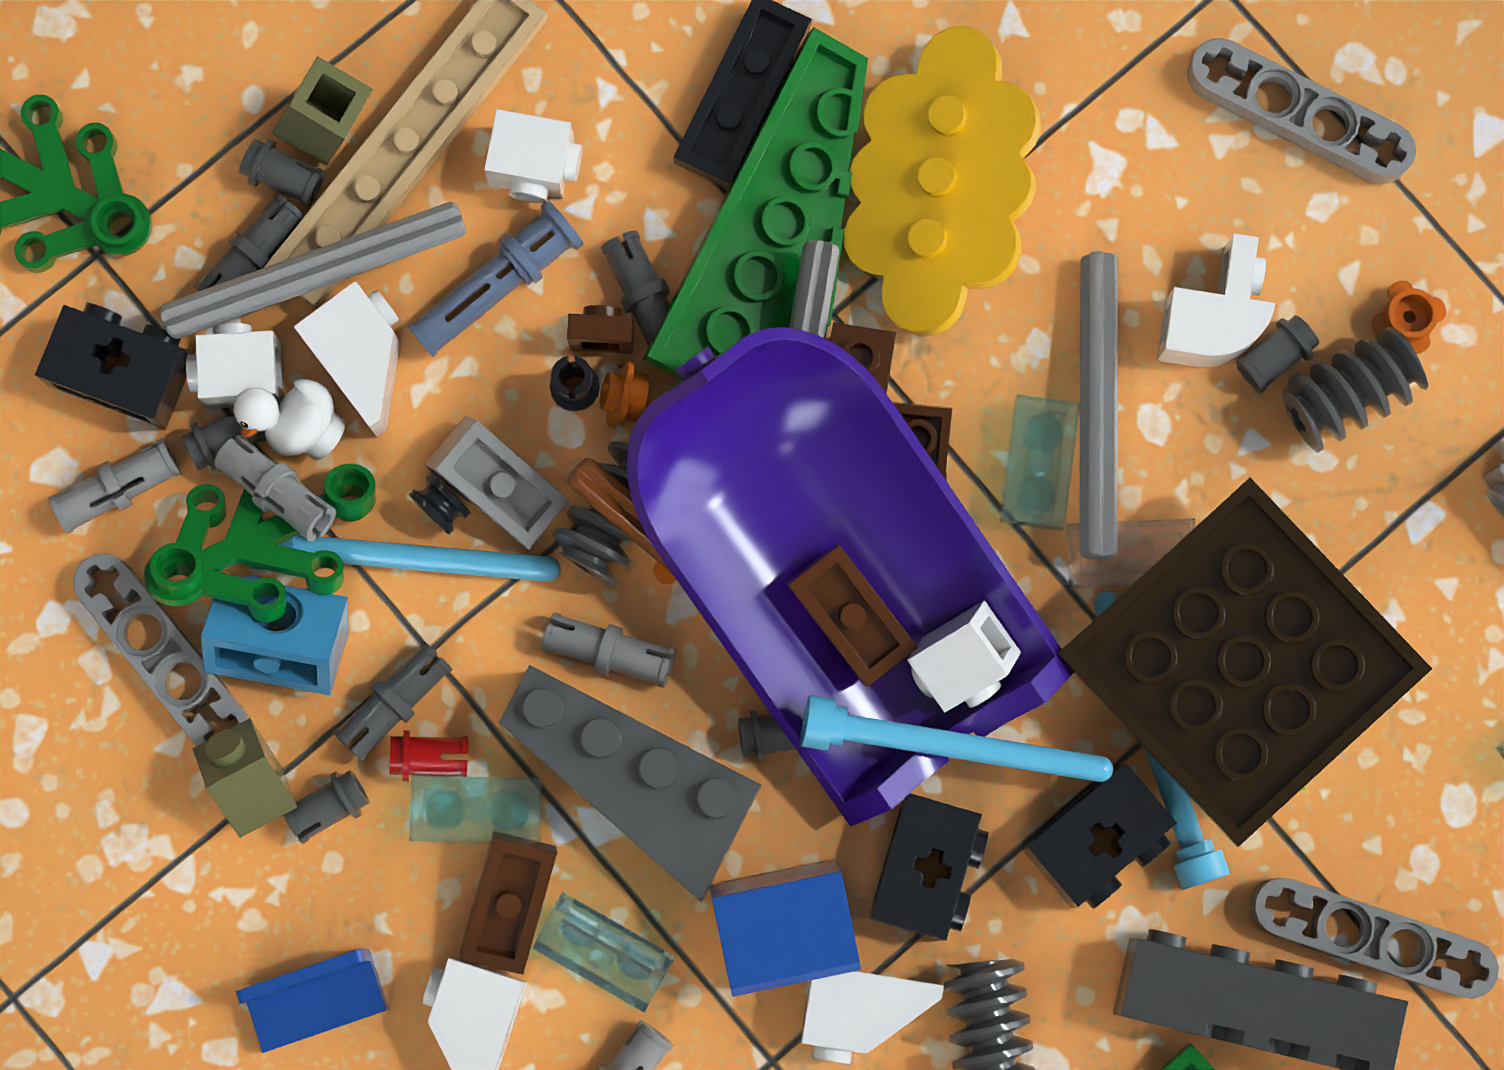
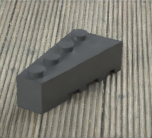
[499,665,761,903]
[1113,929,1408,1070]

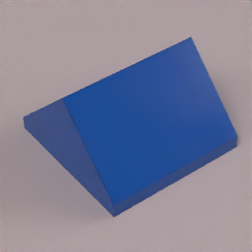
[710,859,861,997]

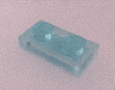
[999,394,1080,531]
[409,776,542,843]
[532,892,676,1013]

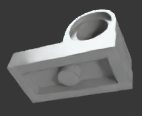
[424,416,570,549]

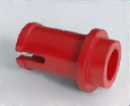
[389,730,468,782]

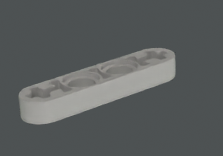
[1187,38,1416,185]
[73,553,252,746]
[1250,878,1499,999]

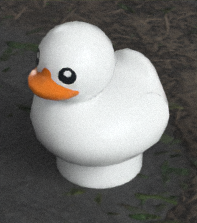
[234,379,345,460]

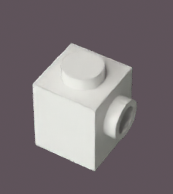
[484,109,583,203]
[186,323,284,409]
[908,600,1021,713]

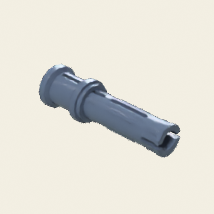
[407,200,584,357]

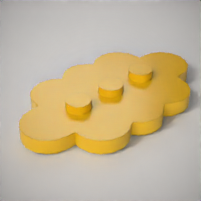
[844,26,1041,337]

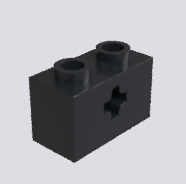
[35,302,188,430]
[1021,763,1177,909]
[868,793,989,941]

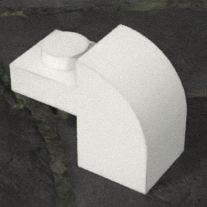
[1157,233,1275,367]

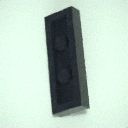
[673,0,812,189]

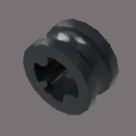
[408,472,471,535]

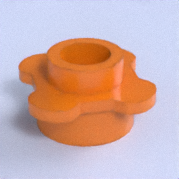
[1372,281,1446,354]
[599,361,649,427]

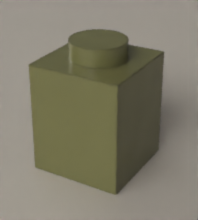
[272,56,373,166]
[192,718,297,838]

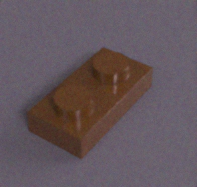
[785,543,918,687]
[460,831,557,975]

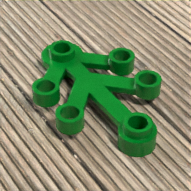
[0,94,152,273]
[144,459,376,622]

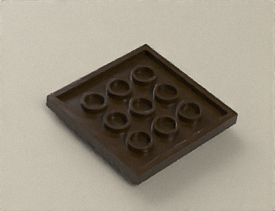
[1058,477,1432,847]

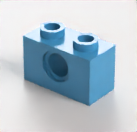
[201,576,349,695]

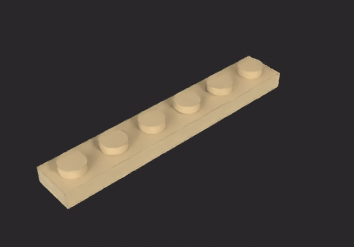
[264,0,549,310]

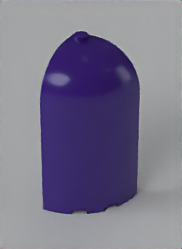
[627,327,1074,827]

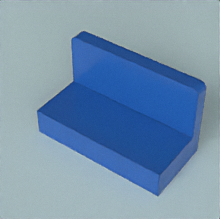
[235,948,389,1053]

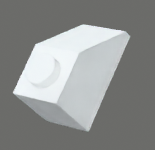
[294,281,400,437]
[422,958,528,1070]
[800,971,944,1064]

